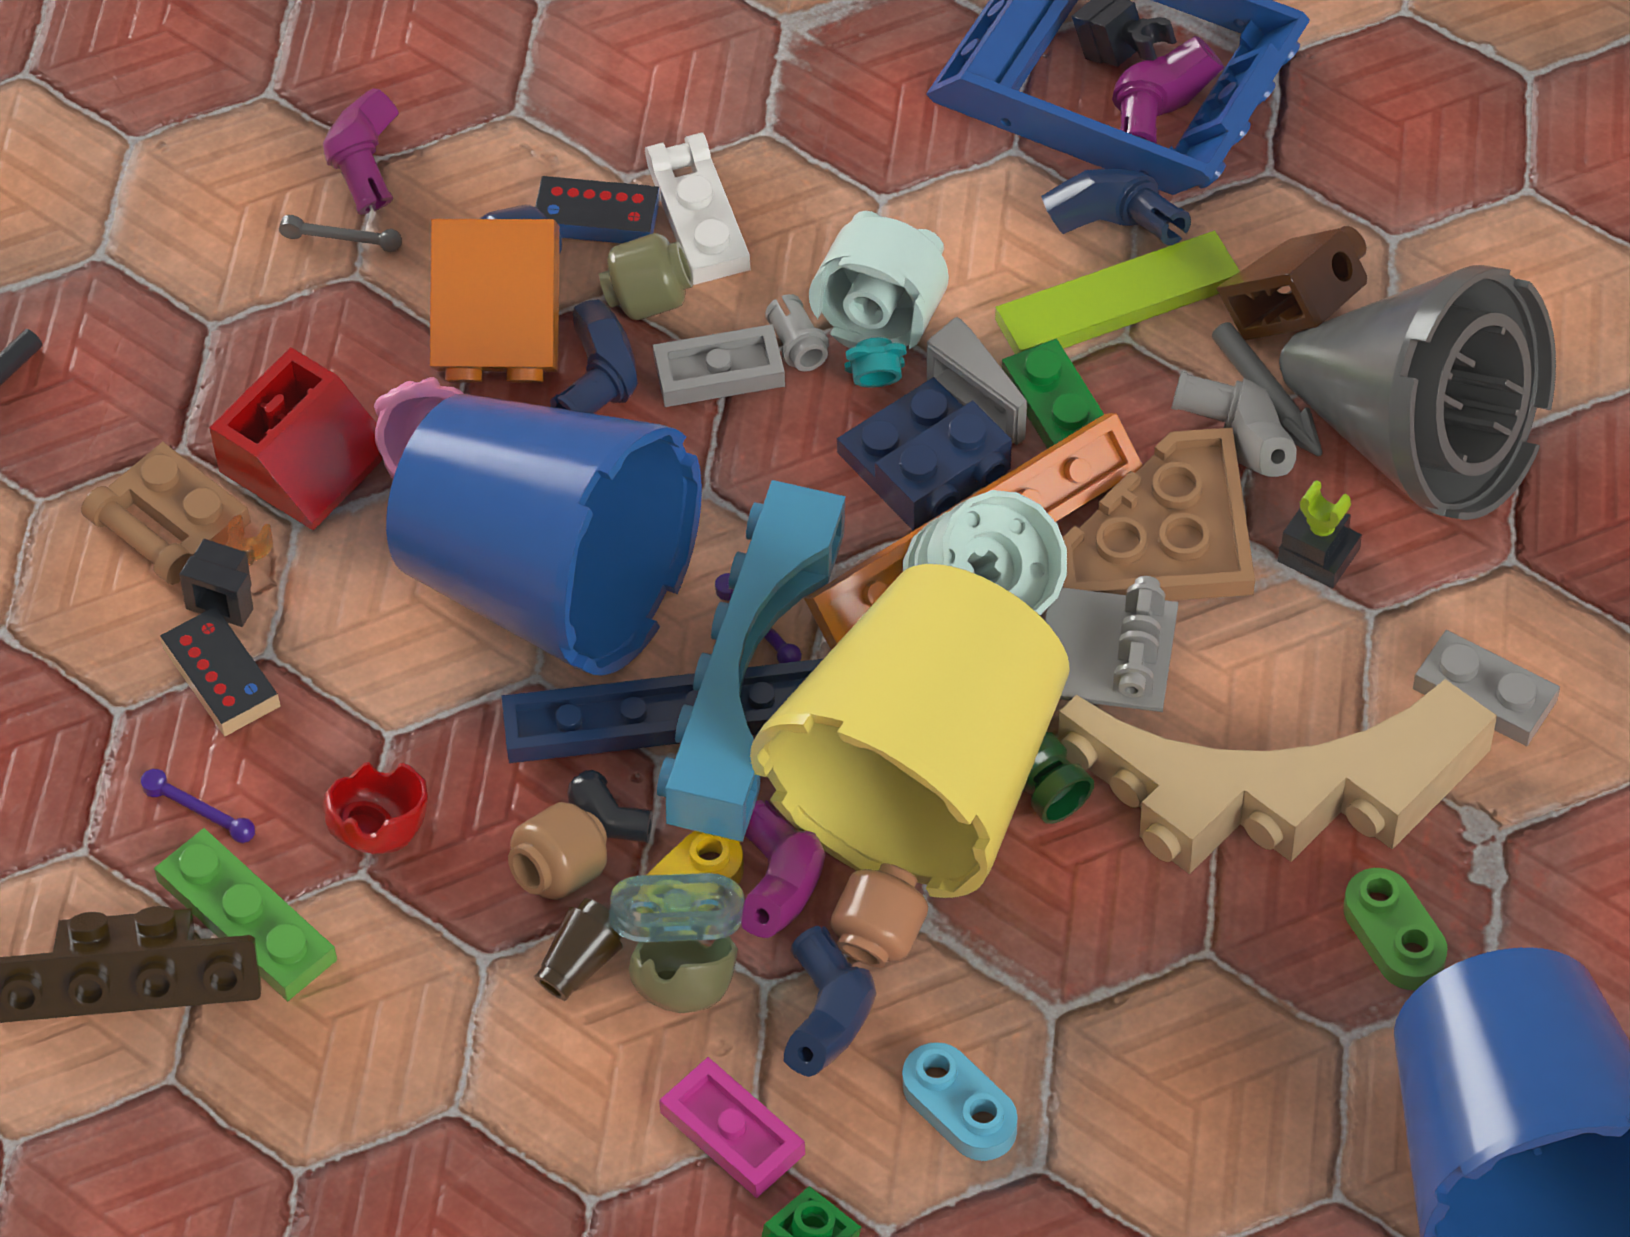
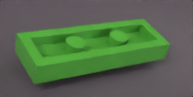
[154,828,337,1002]

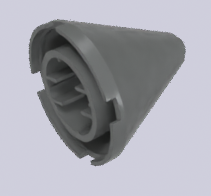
[1279,265,1556,520]

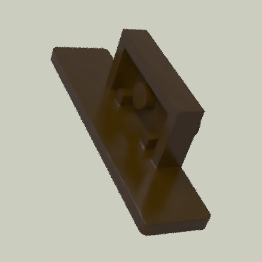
[0,906,262,1023]

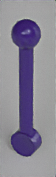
[715,573,802,663]
[141,769,256,843]

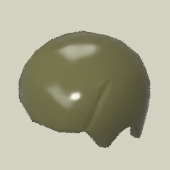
[629,928,738,1013]

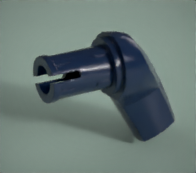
[1041,169,1191,246]
[550,299,638,414]
[783,926,877,1077]

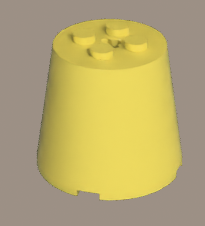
[750,564,1070,898]

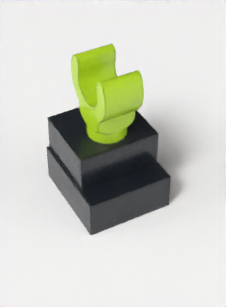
[1278,480,1362,588]

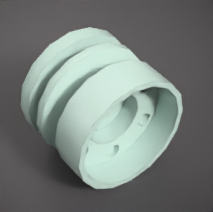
[903,490,1067,615]

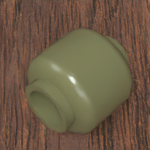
[599,233,693,320]

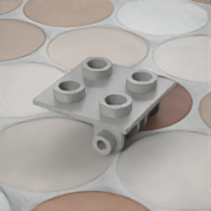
[1045,576,1178,712]

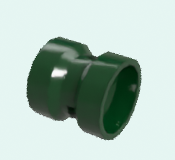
[1022,732,1095,824]

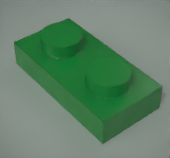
[1002,338,1104,449]

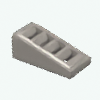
[927,317,1027,445]

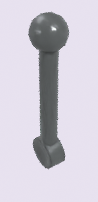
[279,215,402,252]

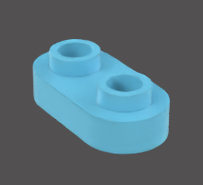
[902,1042,1018,1161]

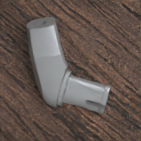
[1171,371,1296,477]

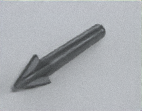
[1212,322,1323,456]

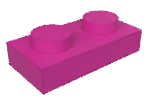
[659,1057,805,1198]

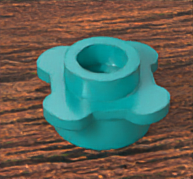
[844,337,907,388]

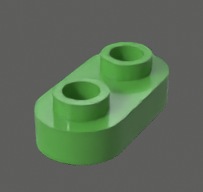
[1343,868,1448,990]

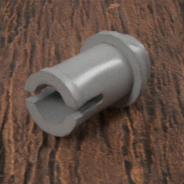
[765,294,829,372]

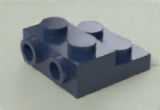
[837,377,1012,531]

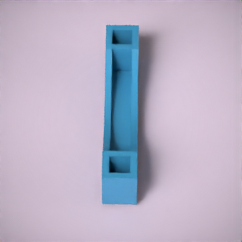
[657,480,846,842]

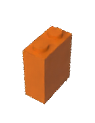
[430,219,560,383]

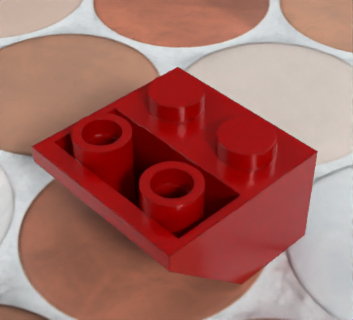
[209,347,383,531]

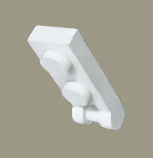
[645,132,751,285]

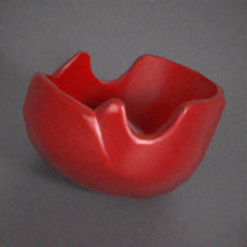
[323,762,428,854]

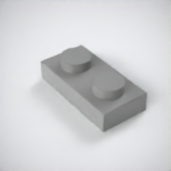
[653,324,785,407]
[1413,630,1560,746]

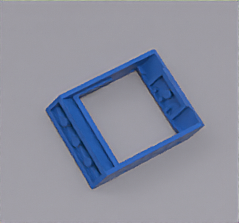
[926,0,1310,195]

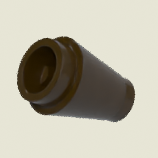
[534,898,627,1001]

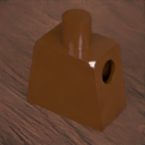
[1216,226,1367,340]

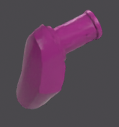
[1112,36,1224,144]
[323,88,399,215]
[741,800,825,939]

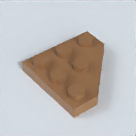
[1062,428,1255,601]

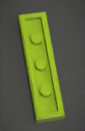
[995,230,1240,354]

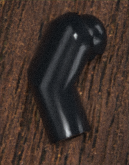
[567,770,653,843]

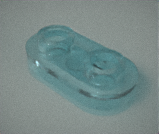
[609,873,744,942]

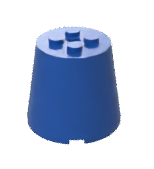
[386,394,702,676]
[1394,948,1630,1237]

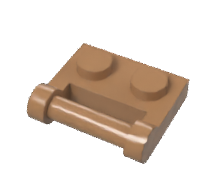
[81,442,251,585]

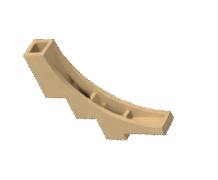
[1058,679,1497,874]

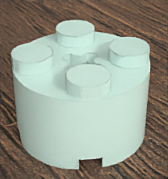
[809,211,949,349]

